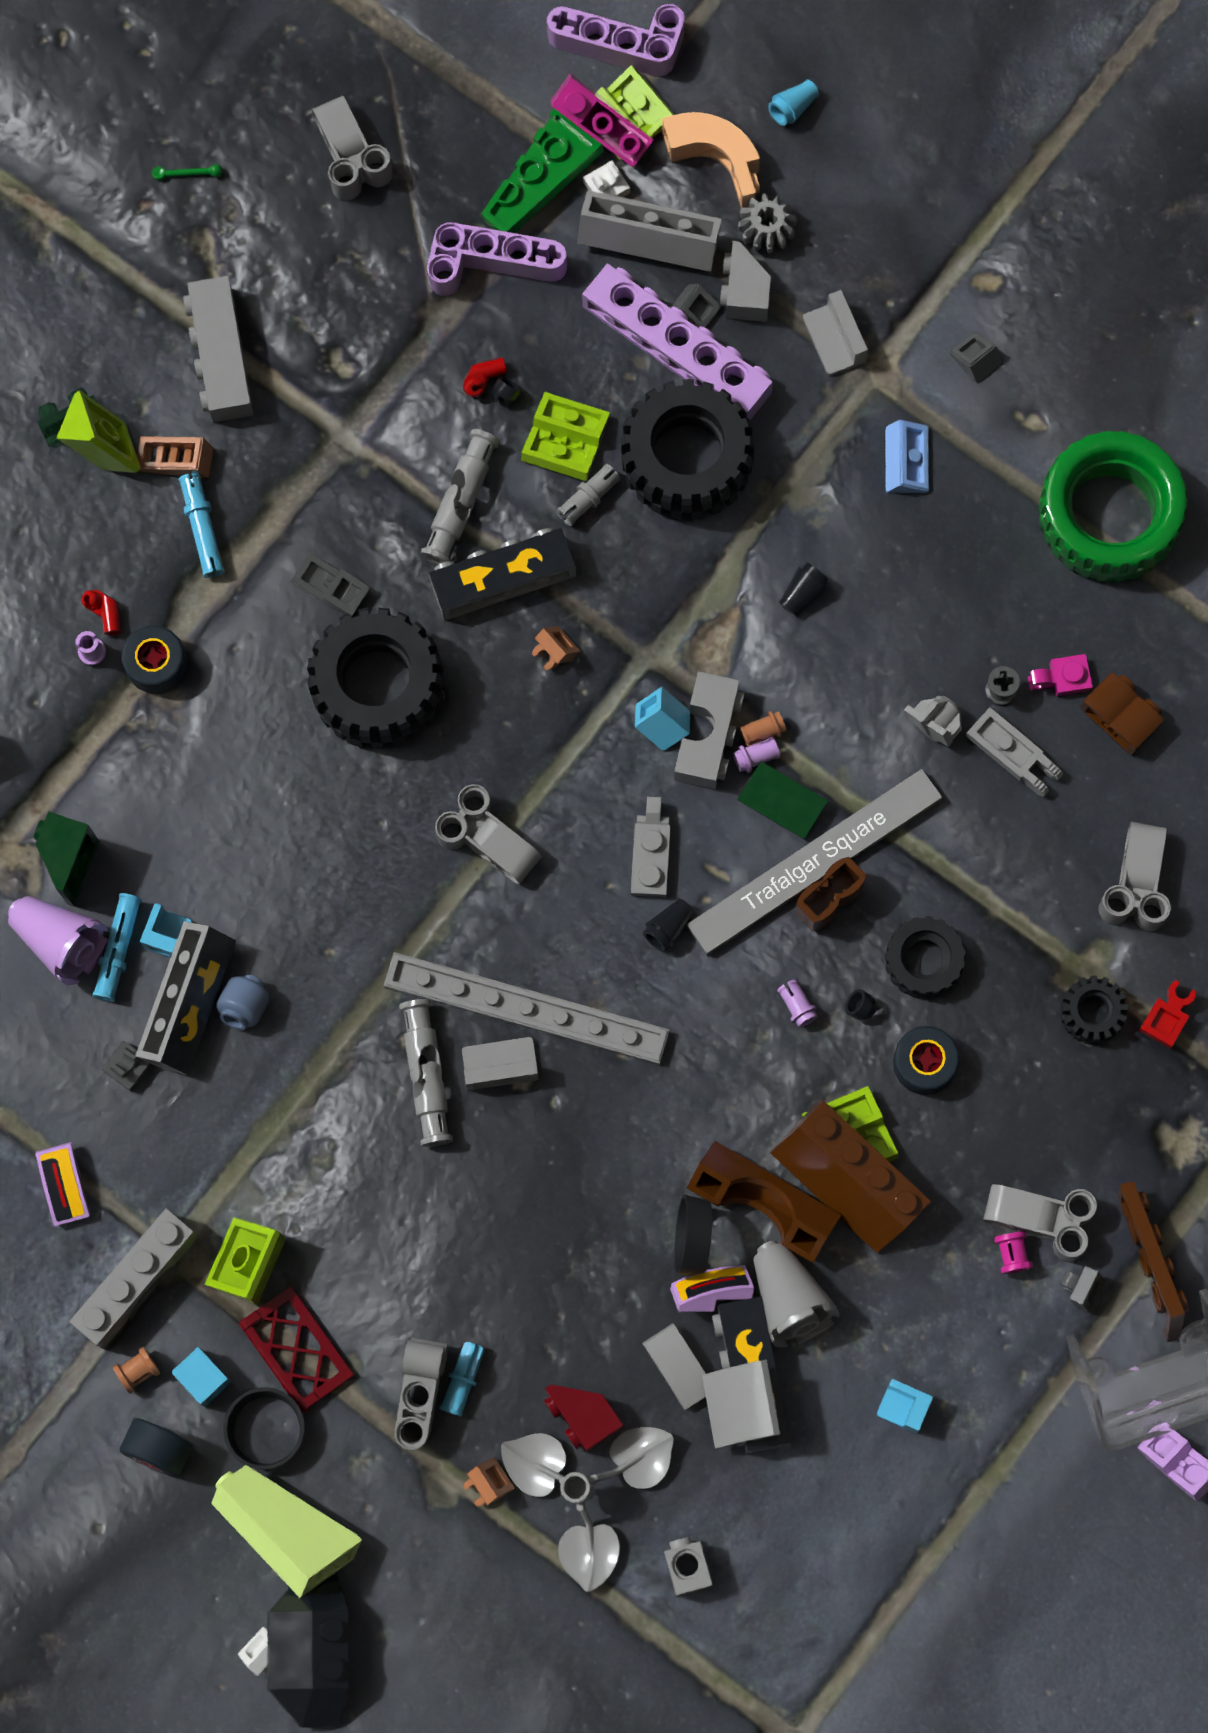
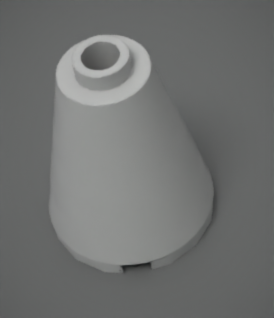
[753,1241,840,1348]

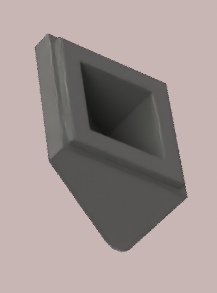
[671,284,722,328]
[949,332,1002,383]

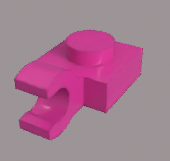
[1027,654,1093,697]

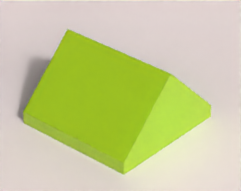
[57,390,141,473]
[204,1217,286,1306]

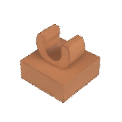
[532,626,581,670]
[463,1457,515,1506]

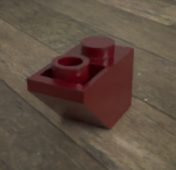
[543,1384,624,1453]

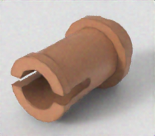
[739,711,787,747]

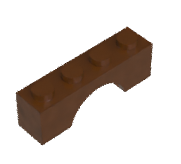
[687,1141,841,1263]

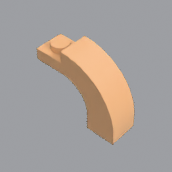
[662,112,760,209]

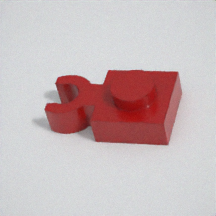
[1139,980,1196,1049]

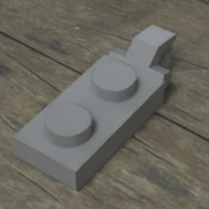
[631,797,670,897]

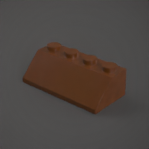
[770,1100,931,1253]

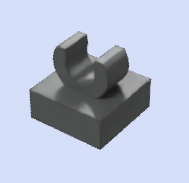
[101,1040,153,1092]
[1059,1266,1106,1314]

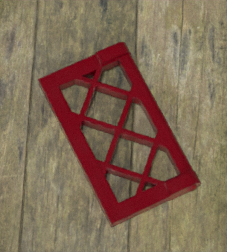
[238,1286,354,1413]

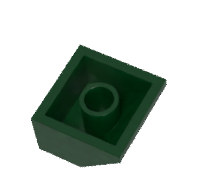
[34,811,100,907]

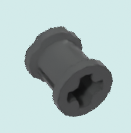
[985,666,1020,706]

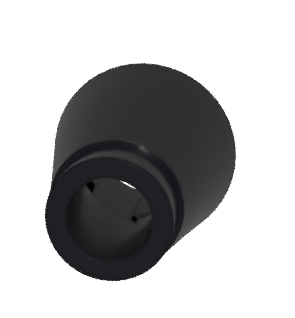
[778,562,828,616]
[643,898,694,951]

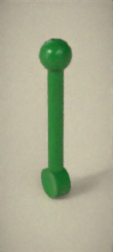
[152,164,223,182]

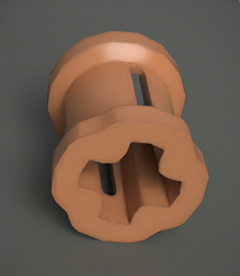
[112,1347,161,1394]

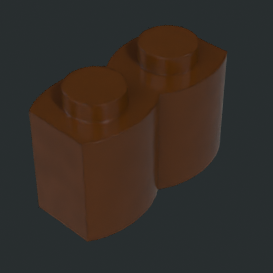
[1080,672,1164,756]
[795,857,866,932]

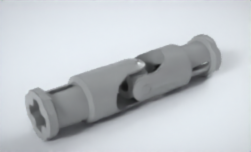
[420,429,500,565]
[399,999,453,1147]

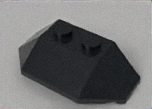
[267,1574,349,1728]

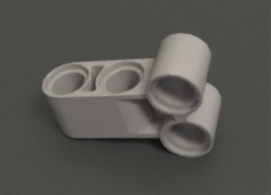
[312,96,393,201]
[435,784,542,885]
[1099,821,1171,931]
[983,1184,1097,1262]
[395,1337,448,1450]

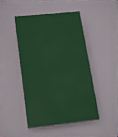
[737,761,828,839]

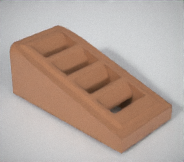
[137,436,213,478]

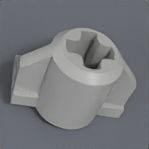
[904,696,962,747]

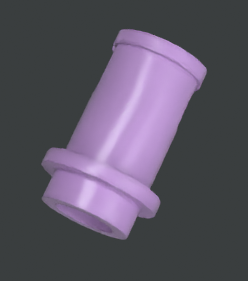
[75,631,106,665]
[733,737,780,773]
[777,979,818,1027]

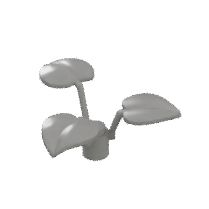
[501,1427,674,1592]

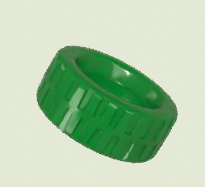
[1038,431,1188,582]

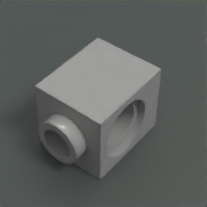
[664,1537,712,1597]

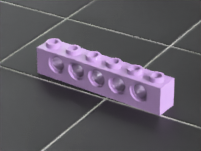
[582,263,773,420]

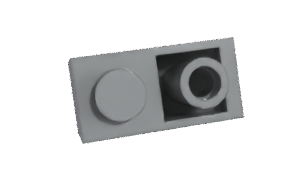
[720,241,771,322]

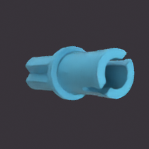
[440,1342,484,1417]

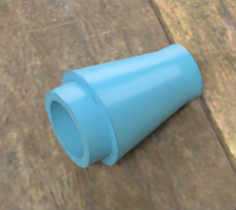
[768,80,819,126]

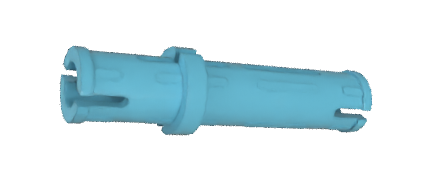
[178,473,225,578]
[92,893,141,1002]

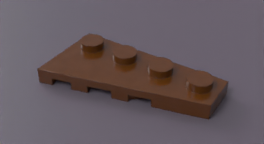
[1118,1181,1188,1342]

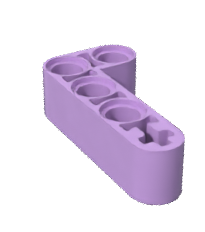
[547,4,684,77]
[427,222,567,296]

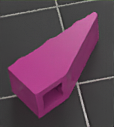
[550,73,653,167]

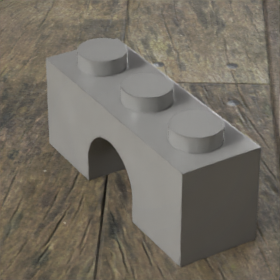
[674,671,745,790]

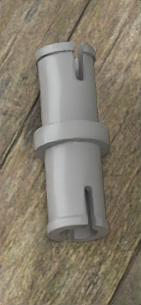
[556,464,621,526]

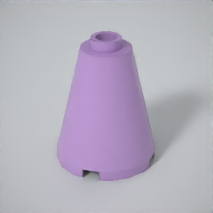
[8,896,108,986]

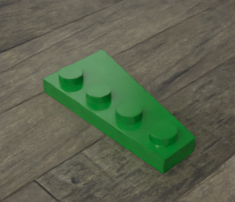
[481,108,604,233]

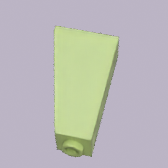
[211,1465,362,1598]

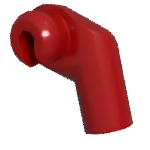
[463,357,507,397]
[81,590,121,636]

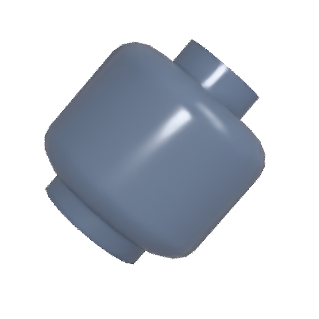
[217,975,270,1030]

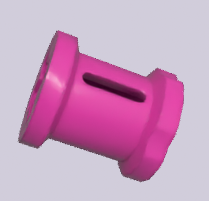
[994,1231,1033,1274]

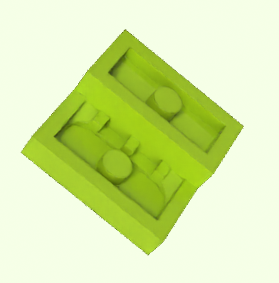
[596,65,675,161]
[521,392,610,481]
[802,1086,898,1162]

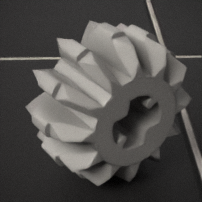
[738,193,797,254]

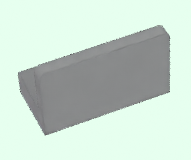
[803,290,868,376]
[462,1037,539,1091]

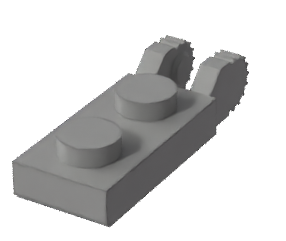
[966,707,1063,797]

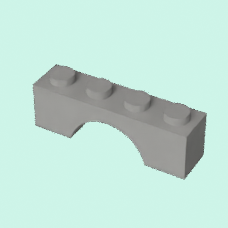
[69,1209,199,1349]

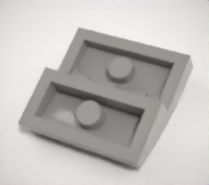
[702,1360,780,1449]

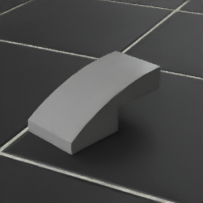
[642,1323,706,1410]

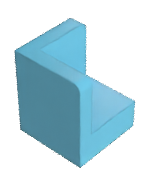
[635,687,690,750]
[140,903,192,958]
[172,1347,232,1407]
[877,1379,933,1434]

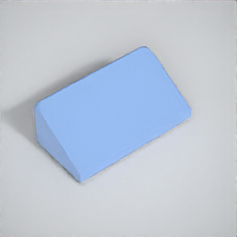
[885,420,929,493]

